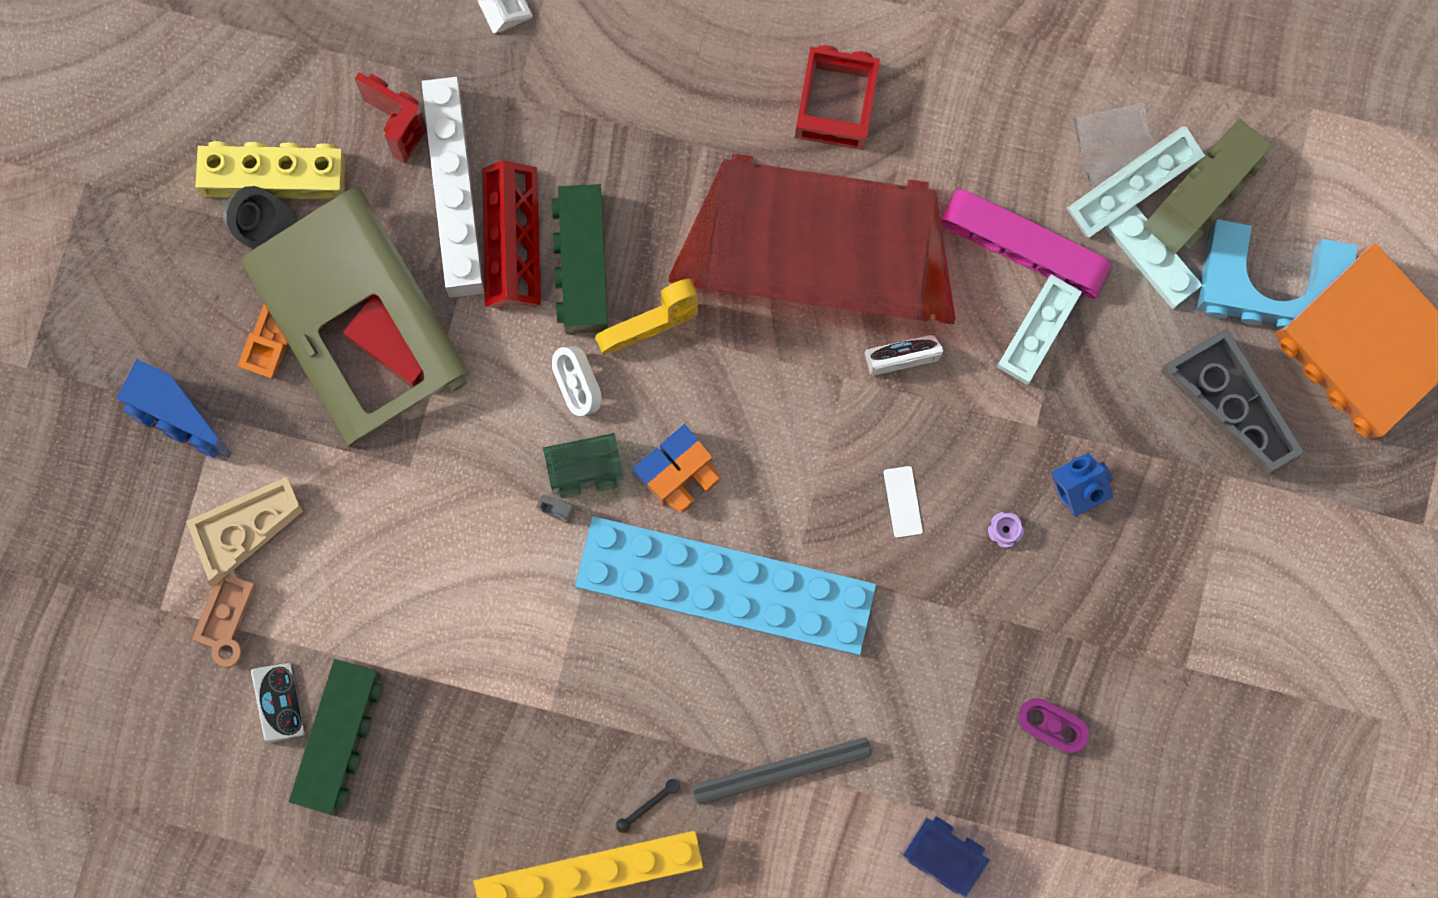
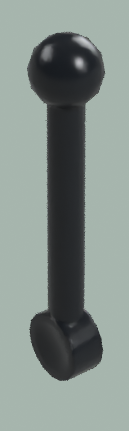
[616,779,680,833]

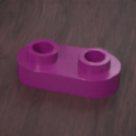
[1018,698,1089,754]

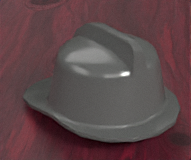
[220,186,298,250]

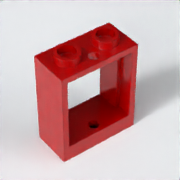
[795,45,880,150]

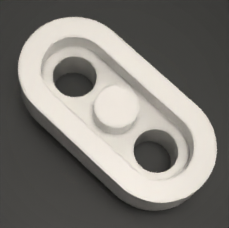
[552,346,602,416]

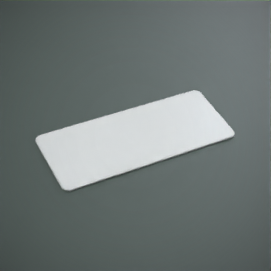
[883,466,923,538]

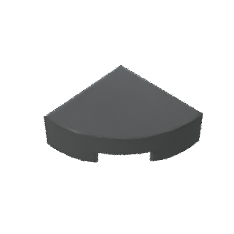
[536,495,574,523]

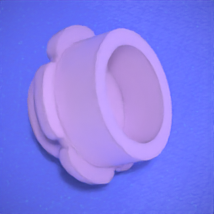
[988,512,1024,548]

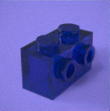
[900,816,990,898]

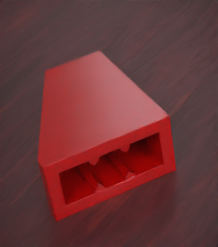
[343,294,425,388]

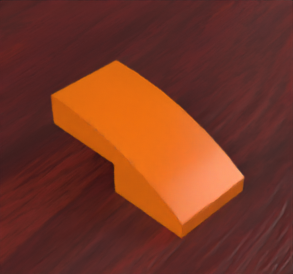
[238,304,289,379]

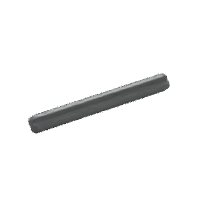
[692,738,872,804]

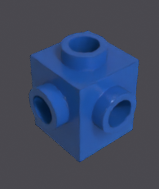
[1051,452,1113,517]

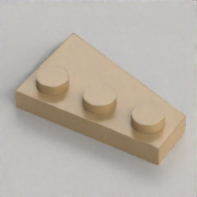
[186,476,303,587]

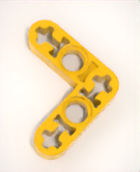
[595,279,698,355]

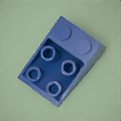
[116,359,231,459]

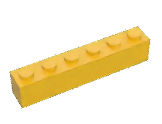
[473,831,703,898]

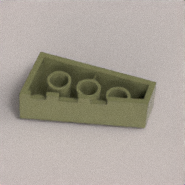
[1143,118,1272,254]

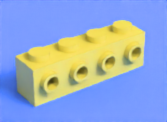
[196,141,346,200]

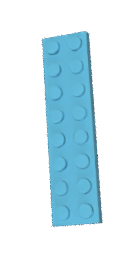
[575,516,876,656]

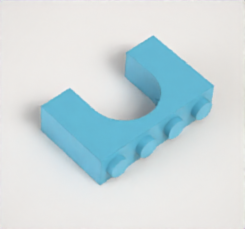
[1196,219,1358,329]

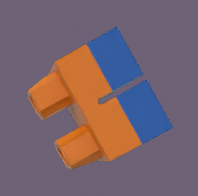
[632,424,720,515]

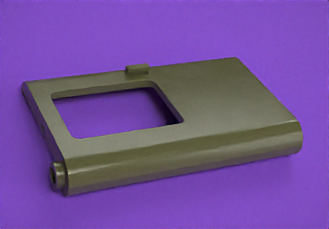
[240,187,470,447]

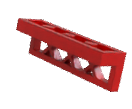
[482,160,541,308]

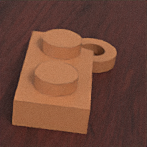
[192,574,256,668]

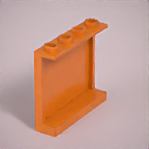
[1274,243,1438,439]

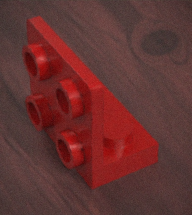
[354,72,427,164]

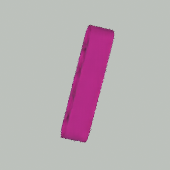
[940,189,1113,298]

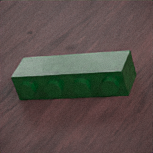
[552,184,608,334]
[288,659,384,816]

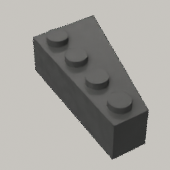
[1161,329,1304,476]

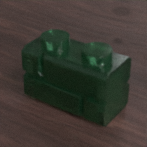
[543,433,624,498]

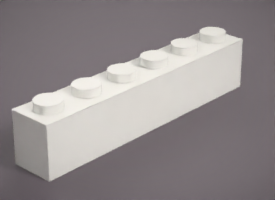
[422,77,484,298]

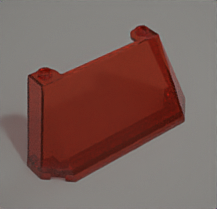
[668,153,955,324]

